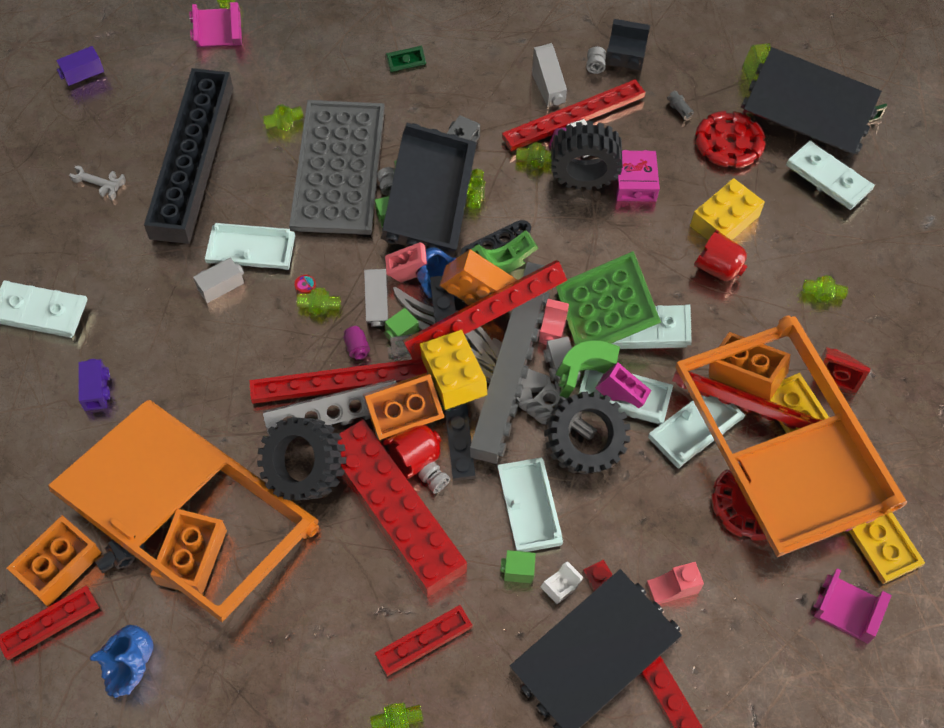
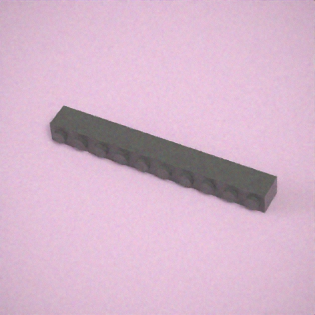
[470,262,553,464]

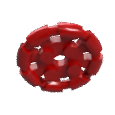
[695,111,765,168]
[712,463,767,541]

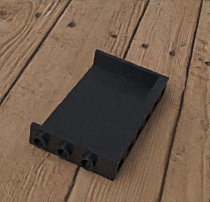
[740,47,882,159]
[380,123,477,257]
[509,569,682,728]

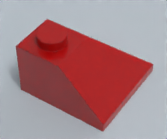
[821,347,871,393]

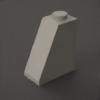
[532,43,567,107]
[364,269,388,327]

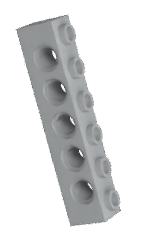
[263,379,396,436]

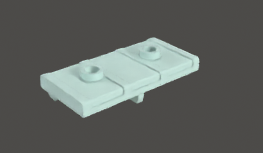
[786,141,875,210]
[205,223,295,270]
[0,280,88,338]
[611,304,692,349]
[579,369,673,425]
[648,395,745,468]
[497,457,563,552]

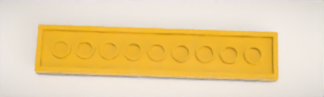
[770,373,925,584]

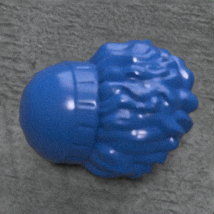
[417,248,458,299]
[90,625,154,698]

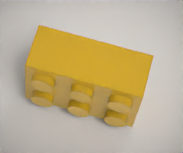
[690,178,765,240]
[420,330,488,410]

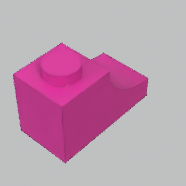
[595,362,652,408]

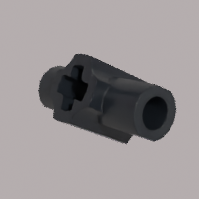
[95,536,145,573]

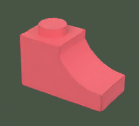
[385,242,427,283]
[539,299,569,346]
[646,562,704,604]

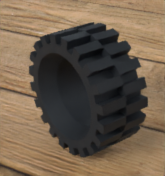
[551,121,623,190]
[544,391,630,474]
[257,417,347,500]

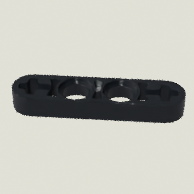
[460,220,531,256]

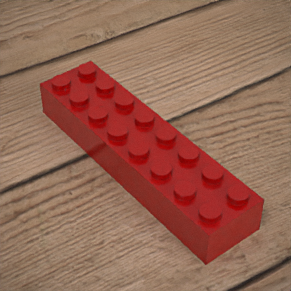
[338,419,467,598]

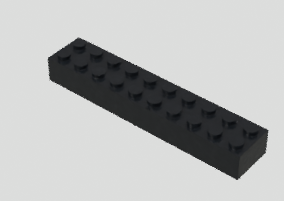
[144,68,233,244]

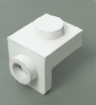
[541,562,583,604]

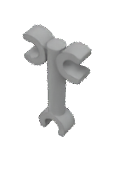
[69,166,126,200]

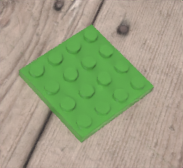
[556,251,662,345]

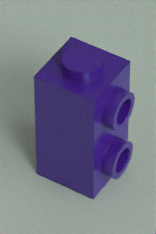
[56,46,104,86]
[79,359,110,411]

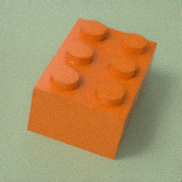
[440,249,517,305]
[709,332,791,401]
[363,373,444,440]
[151,509,227,595]
[7,515,102,607]

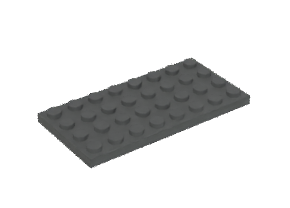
[289,100,385,235]

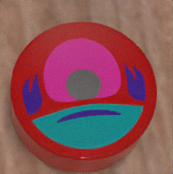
[294,275,316,296]

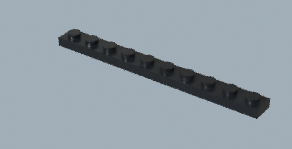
[430,276,476,481]

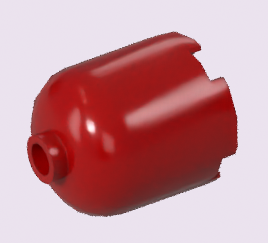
[694,230,747,281]
[383,425,441,480]

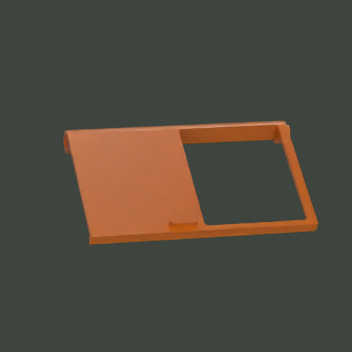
[675,315,907,557]
[48,400,319,622]

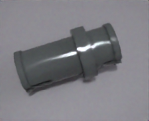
[667,91,694,120]

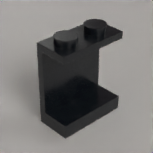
[605,19,650,71]

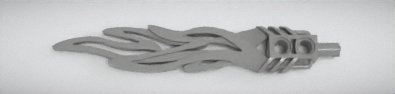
[393,287,597,440]

